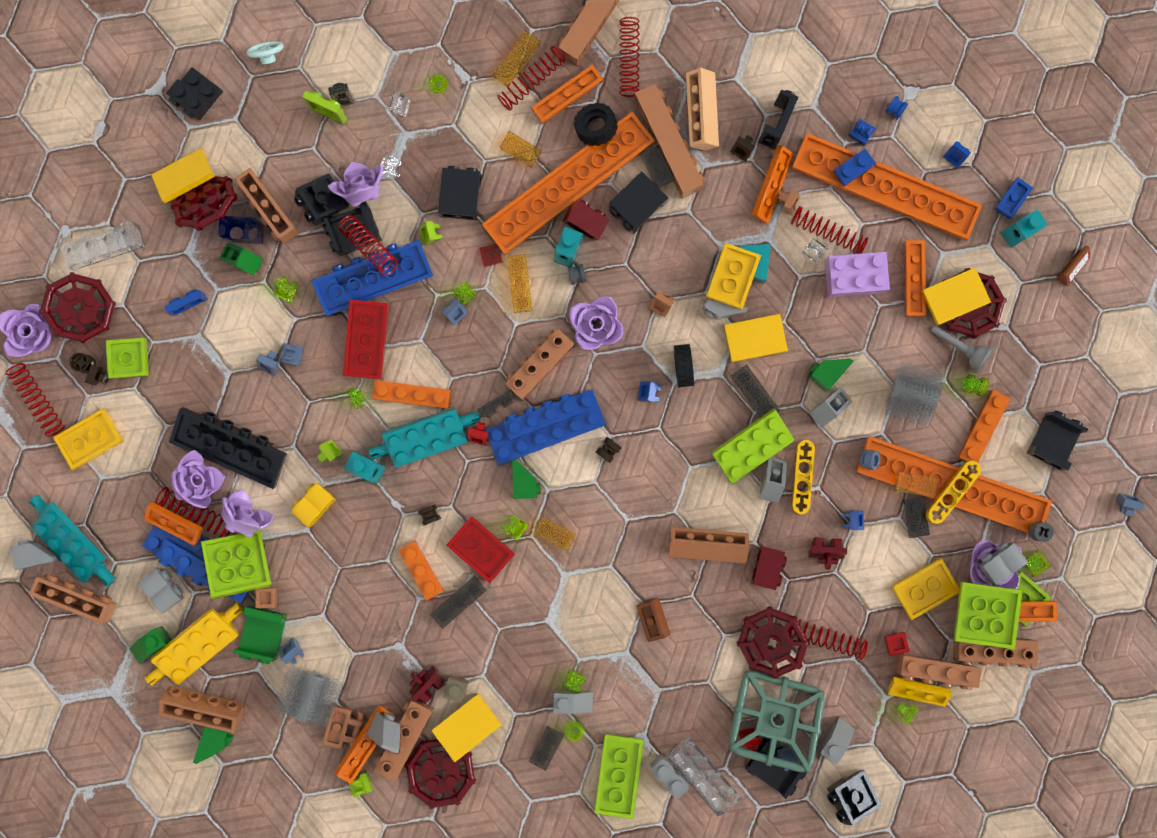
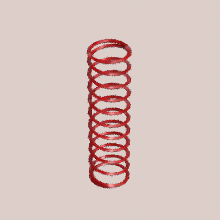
[619,17,640,97]
[497,46,565,111]
[791,206,869,254]
[339,215,398,275]
[5,363,65,437]
[155,487,230,538]
[788,619,868,660]

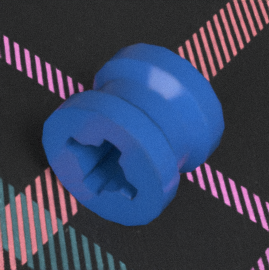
[885,96,908,120]

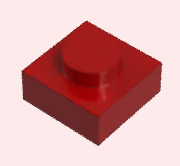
[884,632,910,656]

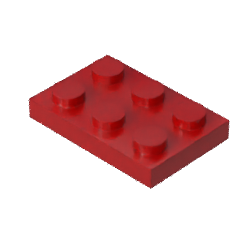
[446,516,515,583]

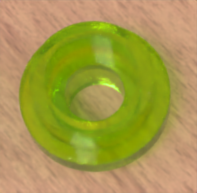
[428,74,447,93]
[565,721,584,742]

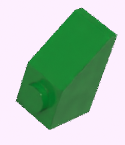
[219,242,262,275]
[808,359,854,392]
[512,460,541,499]
[129,626,172,664]
[193,727,234,764]

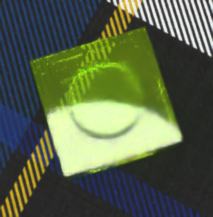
[347,387,366,409]
[1025,550,1051,577]

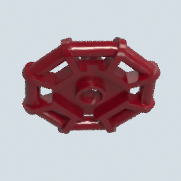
[171,176,237,231]
[942,268,1007,339]
[39,272,116,344]
[736,606,810,679]
[404,739,476,809]

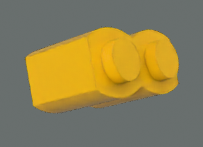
[291,483,336,528]

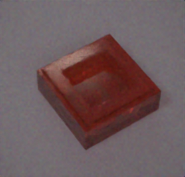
[479,244,503,267]

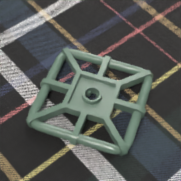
[728,670,825,773]

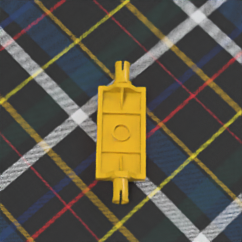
[145,602,244,686]

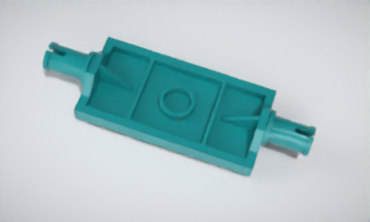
[368,407,481,468]
[29,495,117,587]

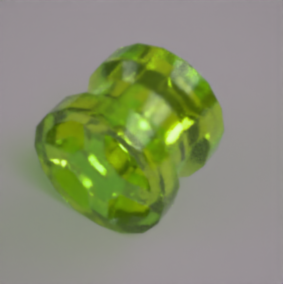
[453,281,477,305]
[563,669,587,692]

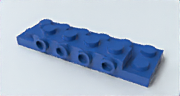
[311,239,433,316]
[485,389,606,466]
[142,526,250,604]

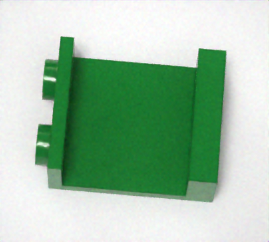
[234,606,287,664]

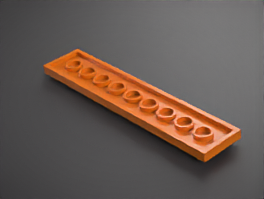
[482,112,655,255]
[791,133,982,241]
[856,436,1052,534]

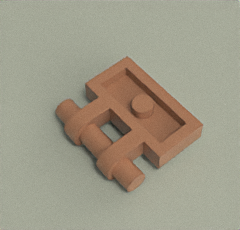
[323,705,365,750]

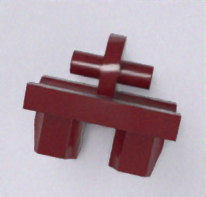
[808,537,847,570]
[409,666,444,704]

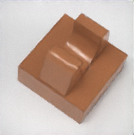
[778,190,800,215]
[649,291,674,318]
[256,588,277,608]

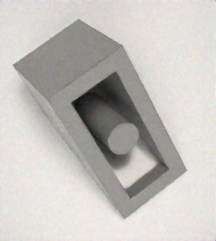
[702,299,748,320]
[809,387,852,428]
[760,457,787,503]
[11,540,61,570]
[553,690,593,714]
[366,712,400,754]
[816,717,855,765]

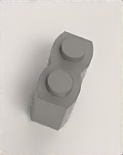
[978,542,1028,585]
[138,568,184,614]
[651,754,689,798]

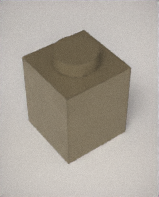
[443,675,469,703]

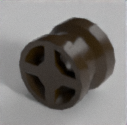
[418,504,441,526]

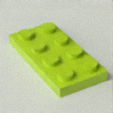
[711,408,795,484]
[594,733,644,819]

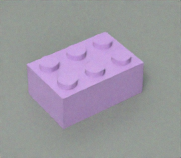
[825,252,890,298]

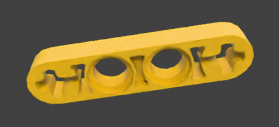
[791,440,815,515]
[926,461,981,524]

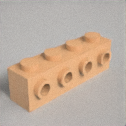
[686,68,719,151]

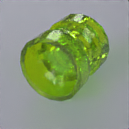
[963,374,989,397]

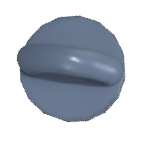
[860,450,880,470]

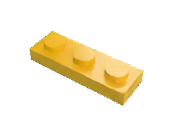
[888,677,952,707]

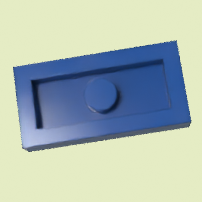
[833,149,876,187]
[994,177,1033,220]
[164,289,208,316]

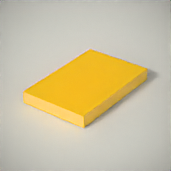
[151,148,215,204]
[705,243,761,310]
[921,268,991,326]
[724,314,788,363]
[53,408,123,470]
[890,558,960,621]
[431,693,502,762]

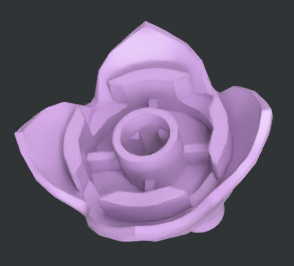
[328,162,383,207]
[570,296,623,350]
[0,304,52,357]
[171,450,226,508]
[221,489,275,538]
[970,540,1022,589]

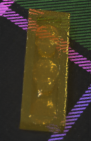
[492,30,541,87]
[507,254,533,313]

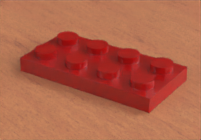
[343,299,389,380]

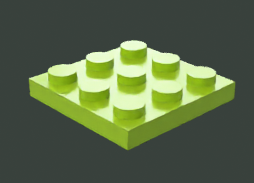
[201,530,271,599]
[953,581,1023,649]

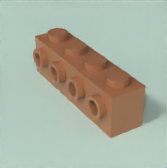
[234,168,299,244]
[505,329,575,401]
[669,527,749,564]
[29,573,117,624]
[953,638,1038,668]
[895,653,982,690]
[158,686,245,734]
[374,700,435,782]

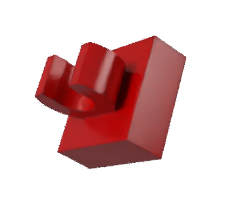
[468,422,488,446]
[738,727,762,752]

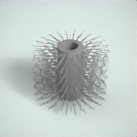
[885,361,945,428]
[273,666,344,728]

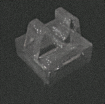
[386,91,411,117]
[381,155,402,178]
[802,237,829,264]

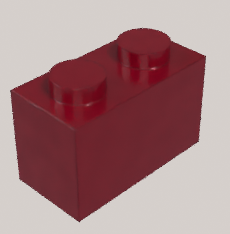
[562,199,610,241]
[751,546,787,590]

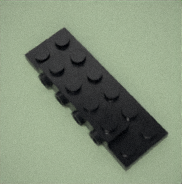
[169,407,287,489]

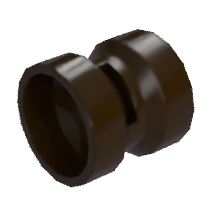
[70,353,96,374]
[596,437,621,463]

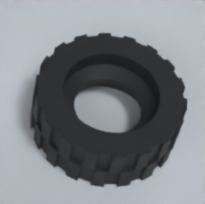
[574,103,618,146]
[674,344,694,388]

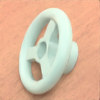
[246,41,284,64]

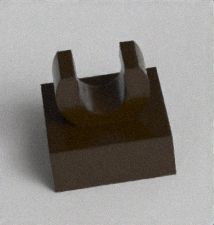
[730,135,755,162]
[85,364,109,386]

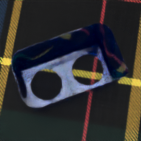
[218,216,264,244]

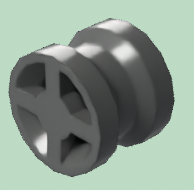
[568,264,586,285]
[1029,522,1054,542]

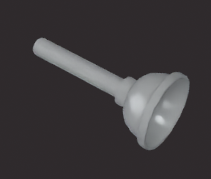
[931,326,995,374]

